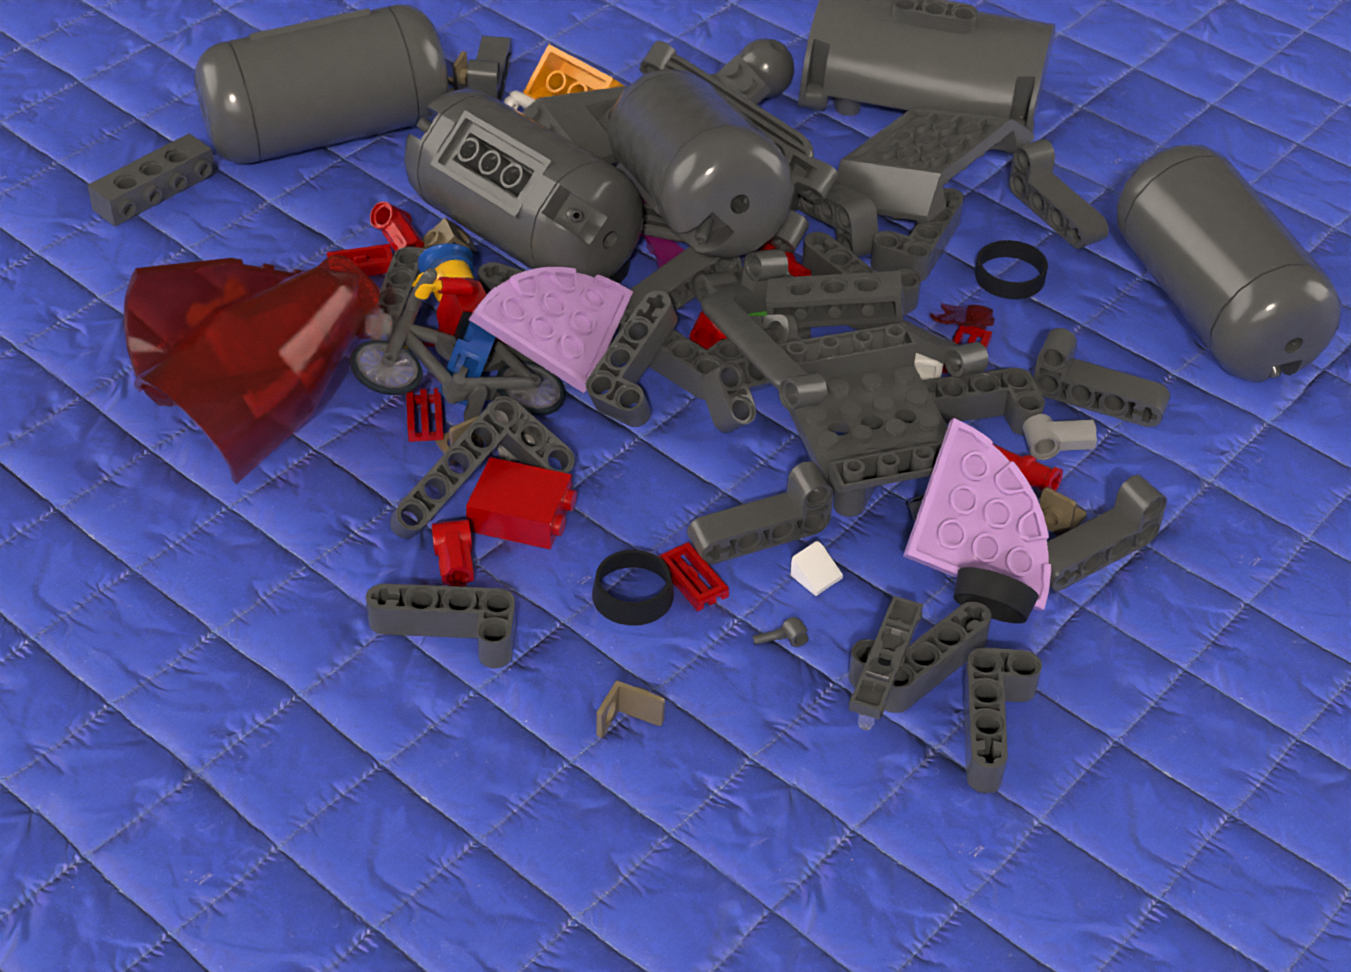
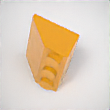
[523,44,624,100]

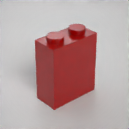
[466,457,577,550]

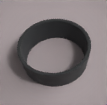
[592,550,674,626]
[953,567,1039,624]

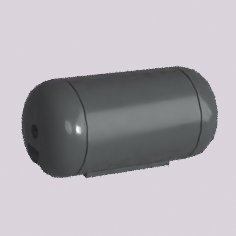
[194,4,449,164]
[607,69,794,258]
[404,89,644,279]
[1117,145,1341,383]

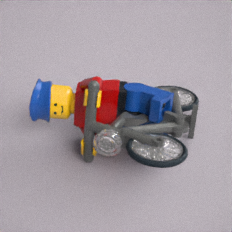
[350,244,565,421]

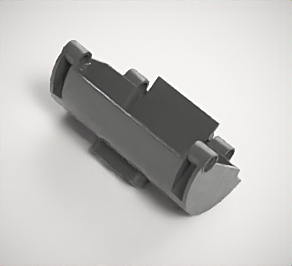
[798,0,1055,143]

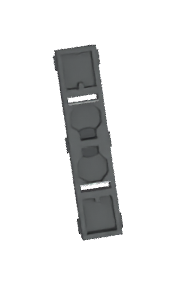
[849,596,923,730]

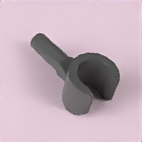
[752,617,809,647]

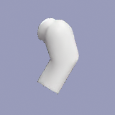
[504,90,535,110]

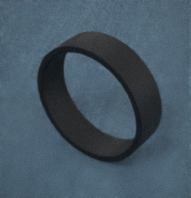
[975,240,1048,299]

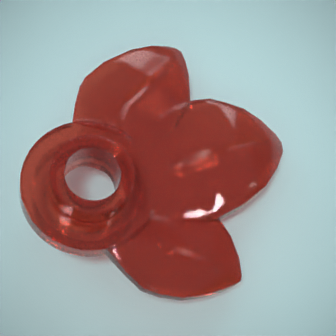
[930,303,995,330]

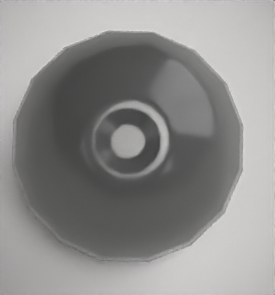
[739,38,795,99]

